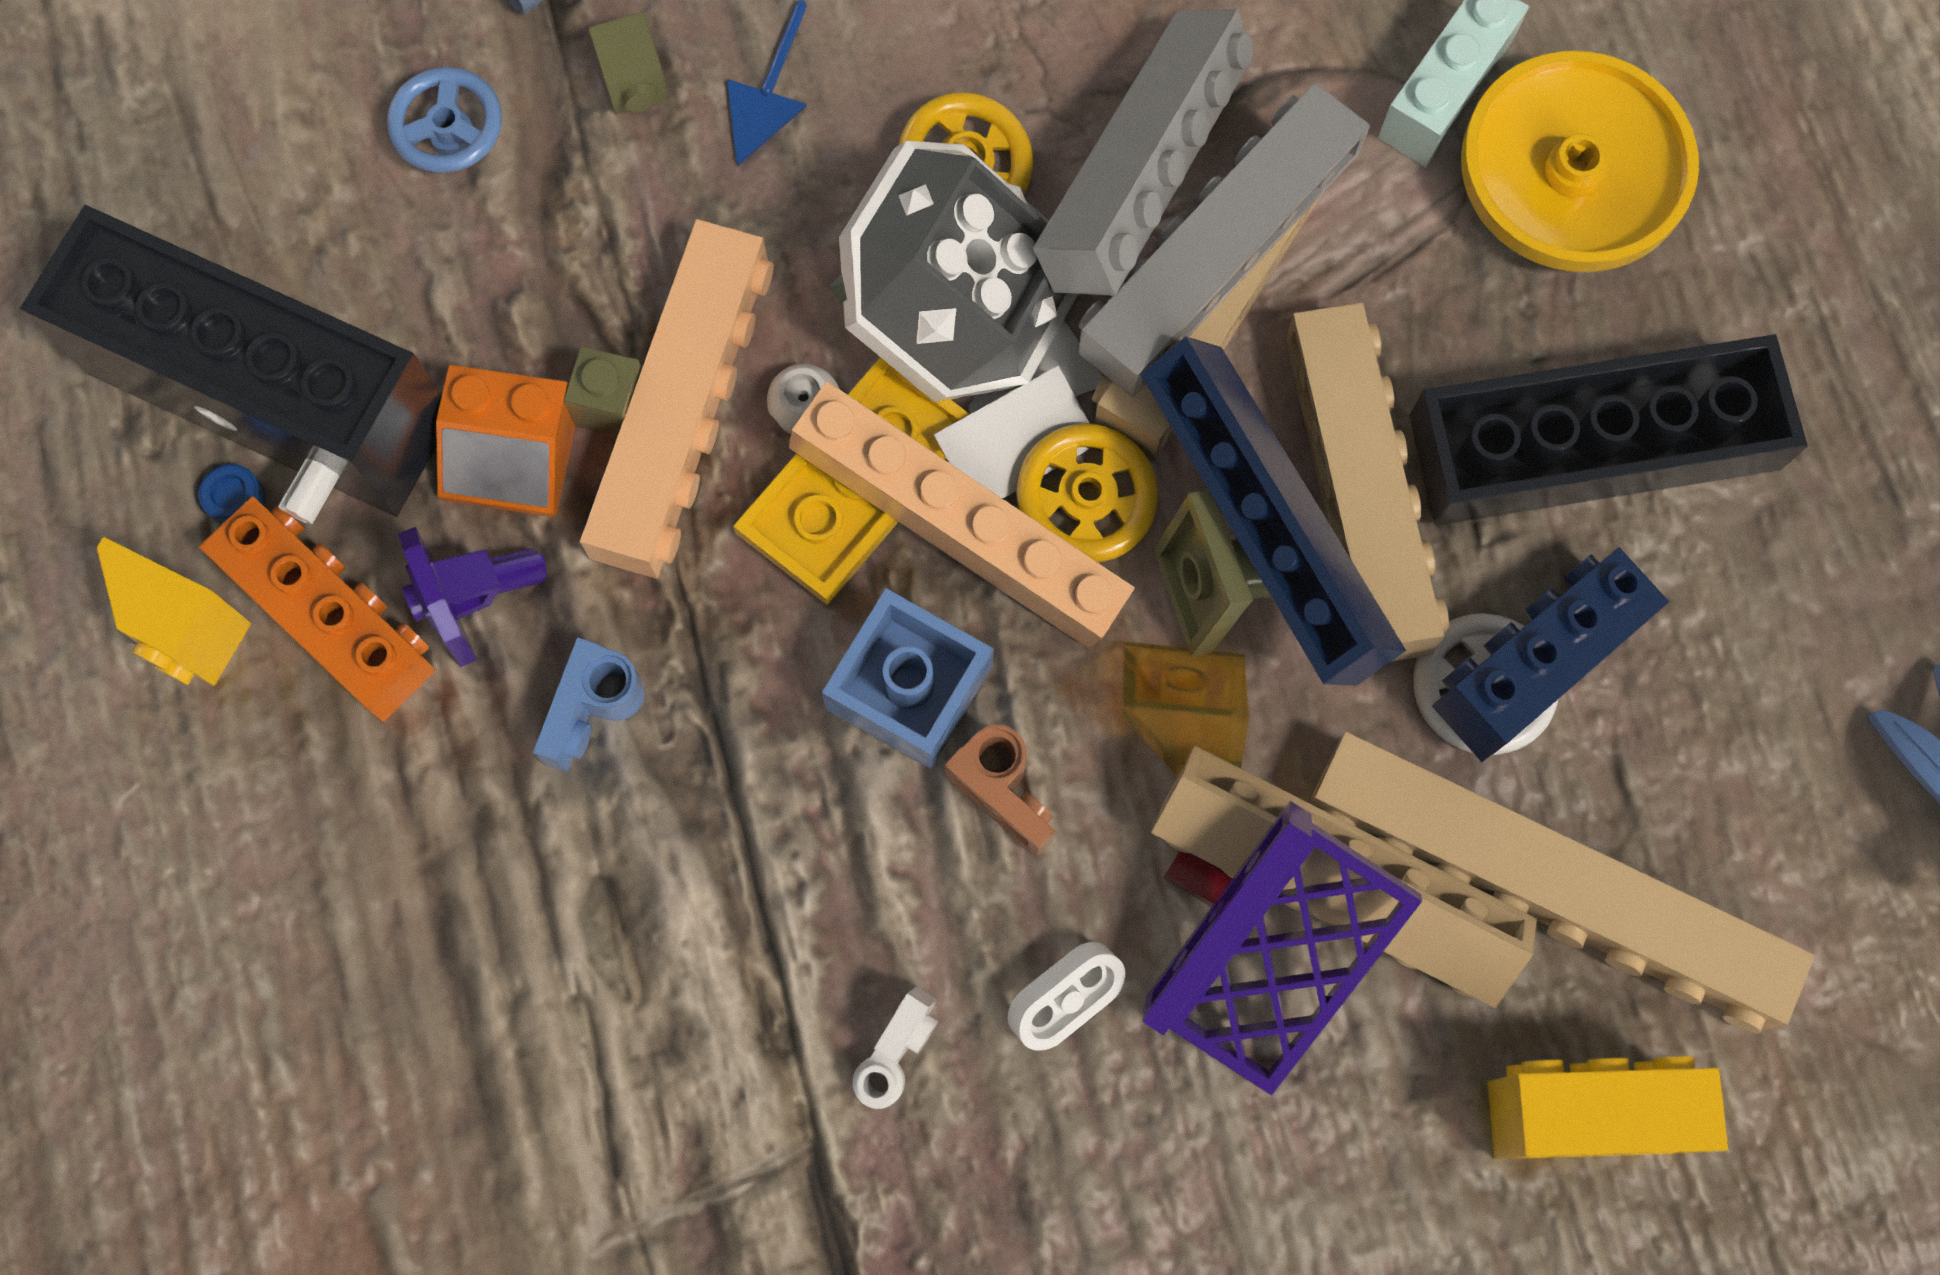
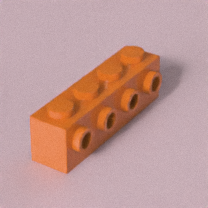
[199,496,436,722]

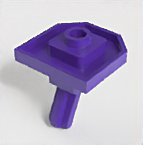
[398,527,547,667]

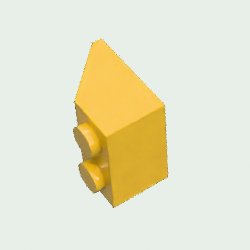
[97,537,252,686]

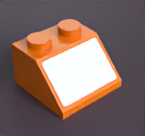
[436,364,576,518]

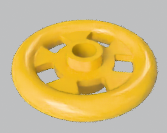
[898,92,1033,195]
[1016,423,1158,563]

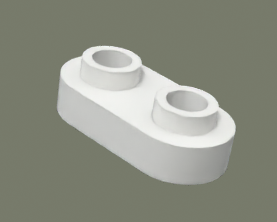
[1008,942,1125,1051]

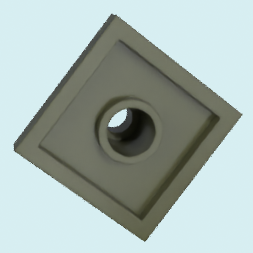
[1153,490,1272,657]

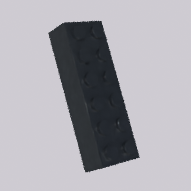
[1409,334,1808,526]

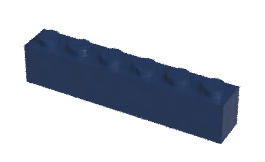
[1140,336,1407,686]

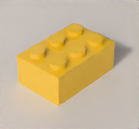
[1487,1056,1729,1159]

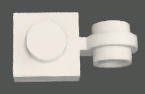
[853,986,938,1109]

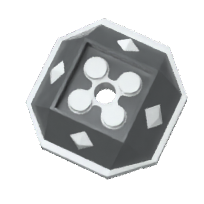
[839,141,1078,402]

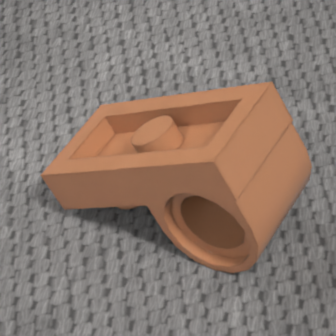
[945,724,1055,858]

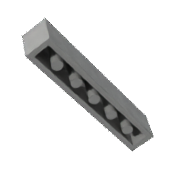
[1033,9,1254,296]
[1078,82,1370,398]

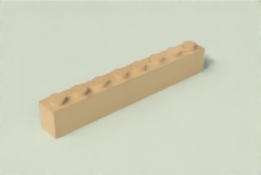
[1308,732,1815,1033]

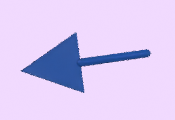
[727,0,807,167]

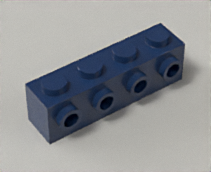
[1432,547,1670,762]

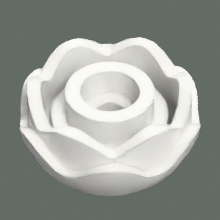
[767,364,839,434]

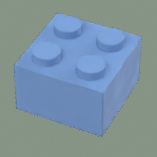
[822,588,994,769]

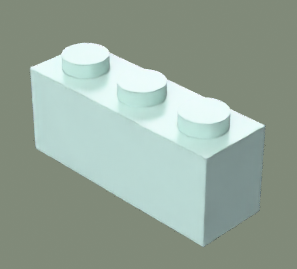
[1378,0,1530,168]

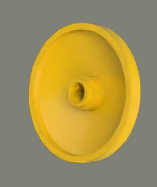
[1461,51,1699,272]

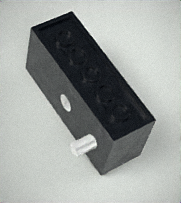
[19,204,442,524]

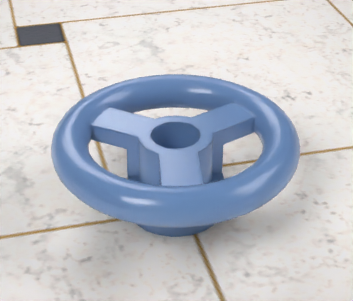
[387,67,502,173]

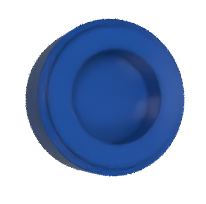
[199,464,265,525]

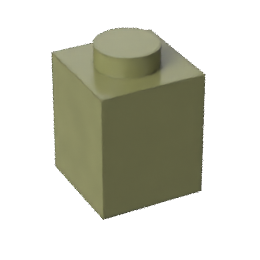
[588,12,670,114]
[564,347,642,436]

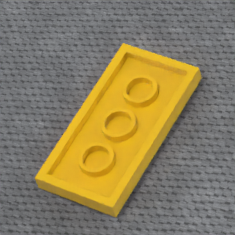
[733,357,970,606]

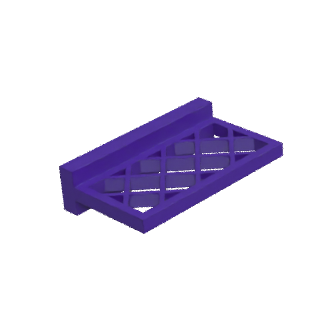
[1142,801,1422,1096]

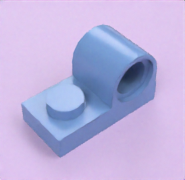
[533,637,645,772]

